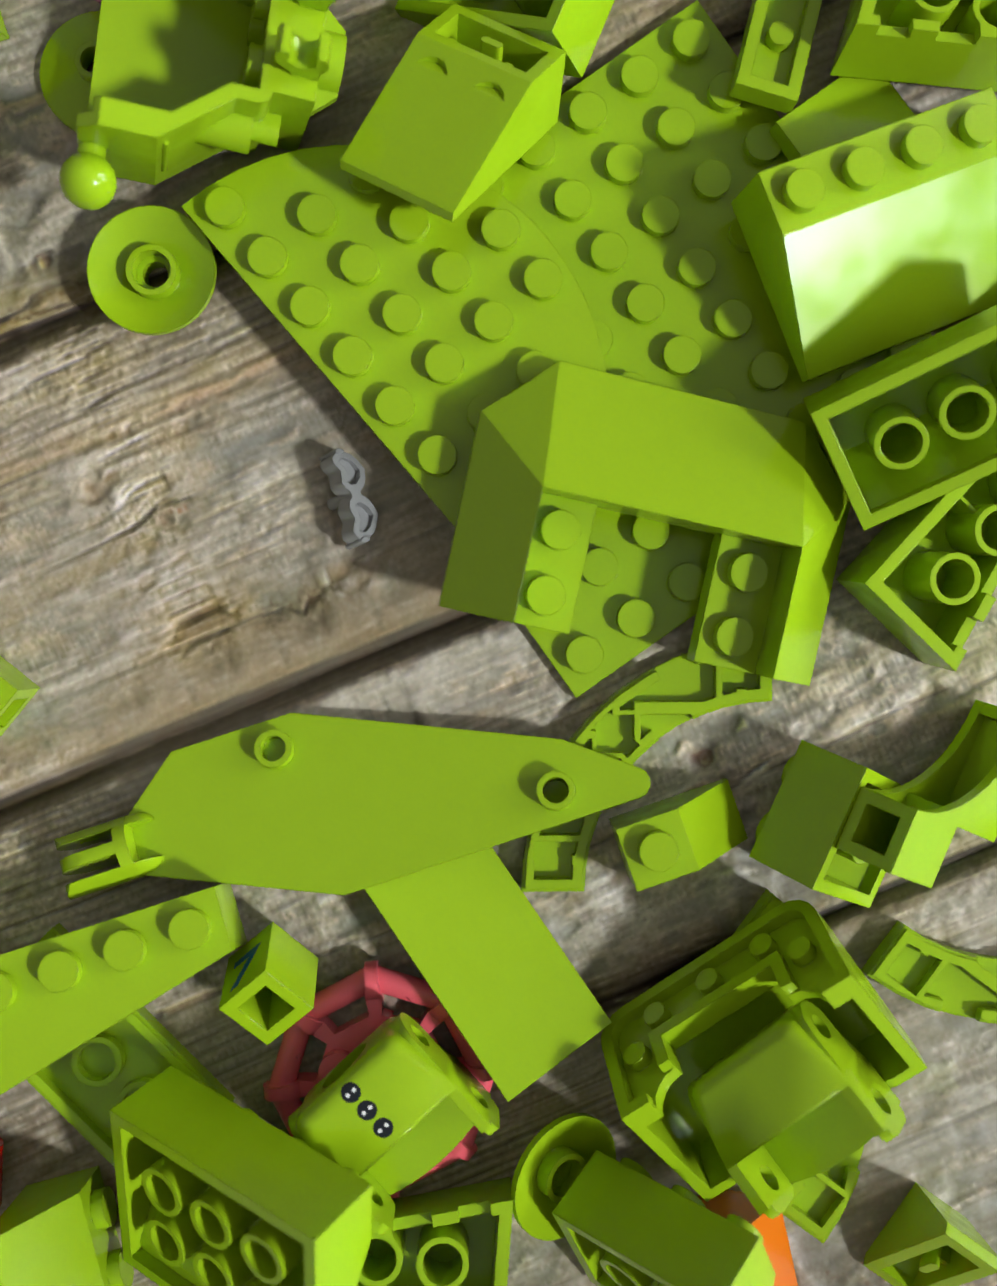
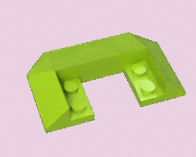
[438,361,851,686]

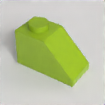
[609,778,748,892]

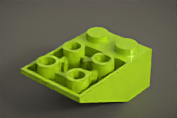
[340,3,566,222]

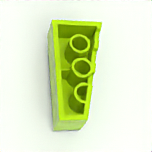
[0,883,247,1095]

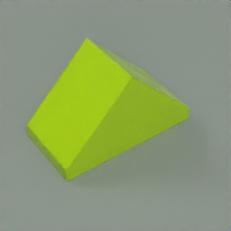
[863,1183,997,1286]

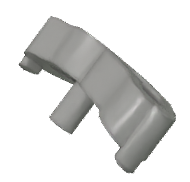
[319,448,378,550]

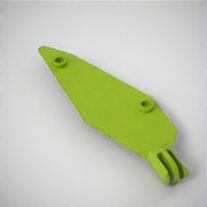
[54,713,651,900]

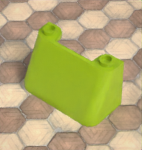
[601,900,927,1202]

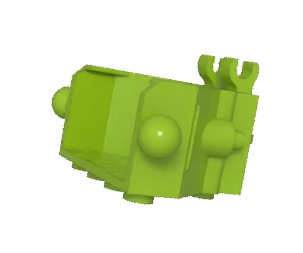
[59,0,347,210]

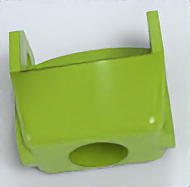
[688,1000,906,1219]

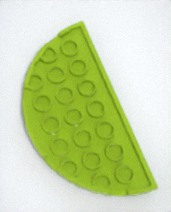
[181,145,606,527]

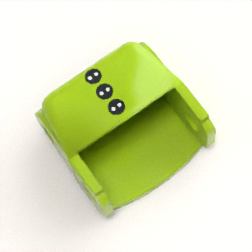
[288,1012,500,1235]

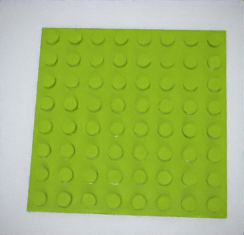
[490,0,932,698]

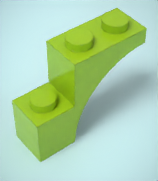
[835,699,997,888]

